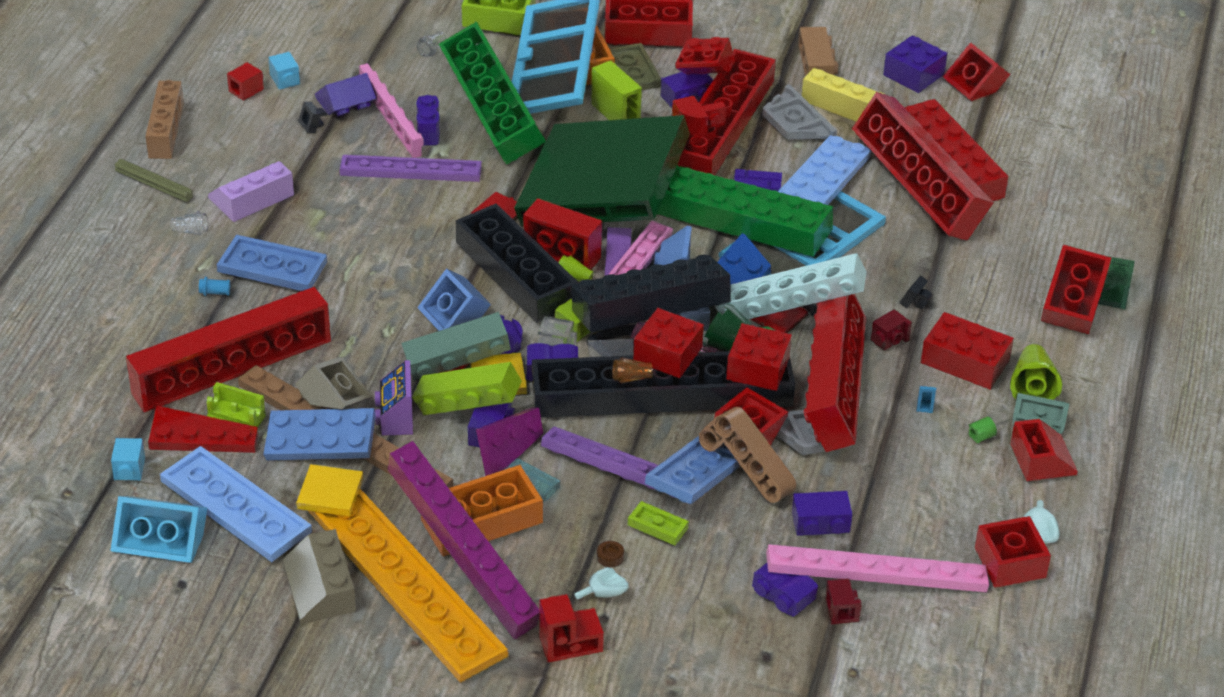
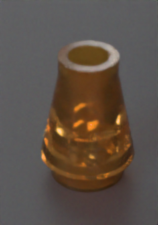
[612,357,653,383]

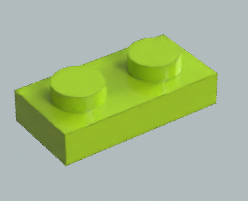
[627,501,689,546]

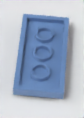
[217,235,327,291]
[264,408,376,460]
[645,436,741,504]

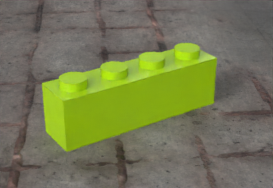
[412,362,522,415]

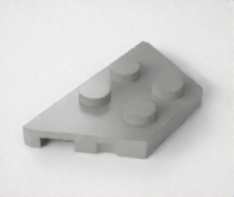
[762,84,837,139]
[777,409,852,455]

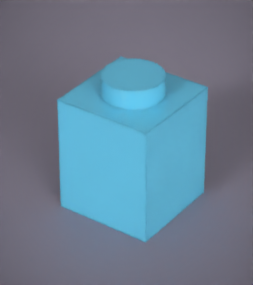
[268,52,300,90]
[111,438,146,480]

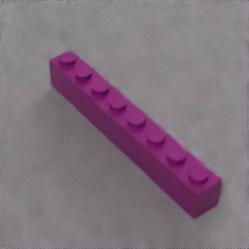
[387,441,539,640]

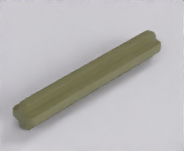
[115,159,193,202]

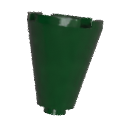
[703,303,754,352]

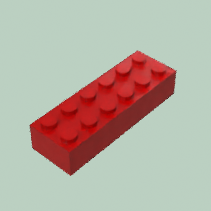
[904,99,1008,201]

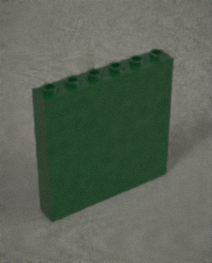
[514,115,690,227]

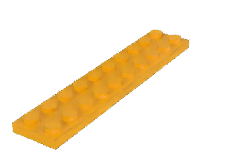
[308,489,508,683]

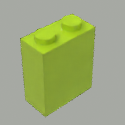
[591,60,642,120]

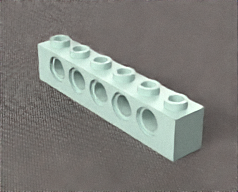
[715,253,867,319]

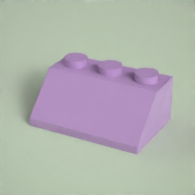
[208,161,294,222]

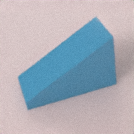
[917,386,936,413]

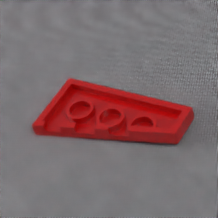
[148,405,258,453]

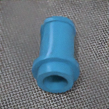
[199,276,231,296]

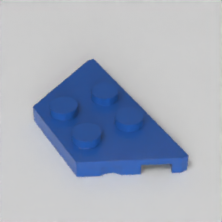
[718,233,771,285]

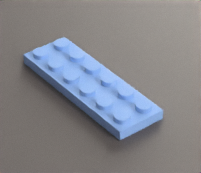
[778,135,872,205]
[160,446,312,562]

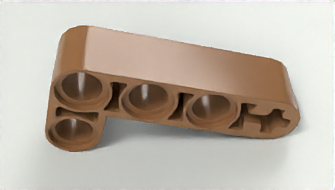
[699,407,796,503]

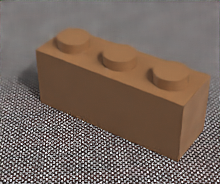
[798,27,838,76]

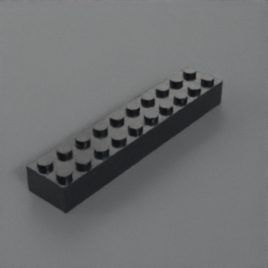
[532,351,795,418]

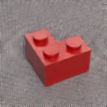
[539,594,604,663]

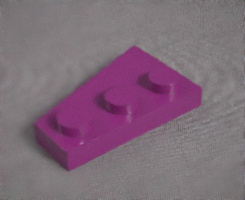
[476,408,544,476]

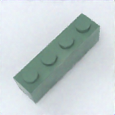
[401,312,511,381]

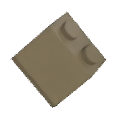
[295,356,373,409]

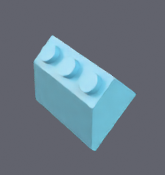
[110,496,207,563]

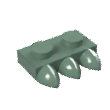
[1012,393,1070,434]

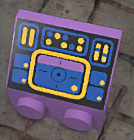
[375,360,413,436]

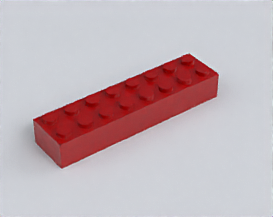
[677,49,776,175]
[852,92,994,241]
[126,287,331,412]
[804,294,866,452]

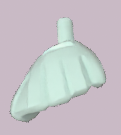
[1023,500,1060,544]
[574,567,629,600]

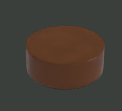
[597,541,624,567]

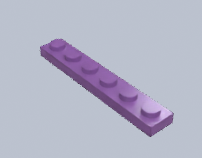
[541,426,676,498]

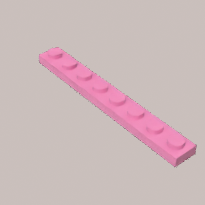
[766,544,989,592]

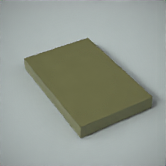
[609,43,661,90]

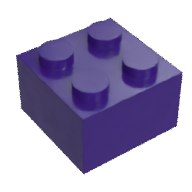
[883,35,948,93]

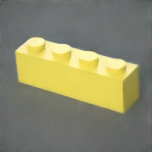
[802,68,884,121]

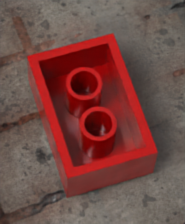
[523,198,602,270]
[1041,244,1111,335]
[920,312,1014,390]

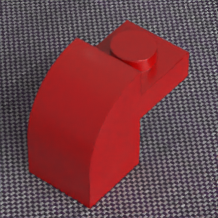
[672,96,726,136]

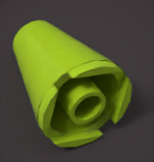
[1010,344,1063,400]

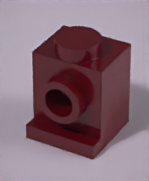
[870,309,912,351]
[825,579,862,625]

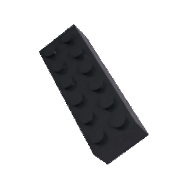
[455,204,578,323]
[571,255,731,332]

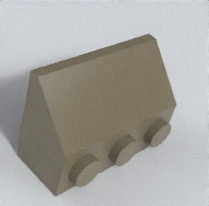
[283,529,356,624]

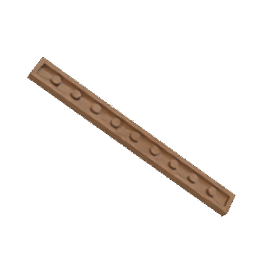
[238,365,453,488]

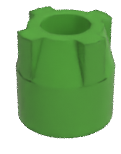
[968,416,997,443]

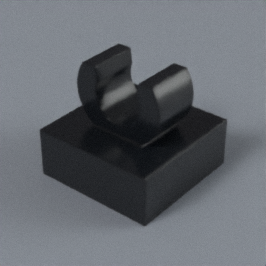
[298,102,327,133]
[899,275,933,309]

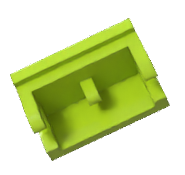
[206,382,266,427]

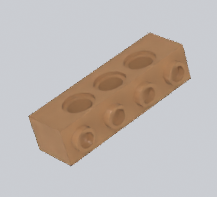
[145,80,184,159]

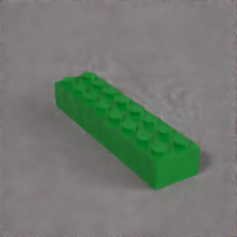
[439,21,546,165]
[657,166,833,257]

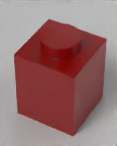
[227,62,264,101]

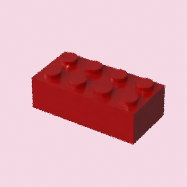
[604,0,693,47]

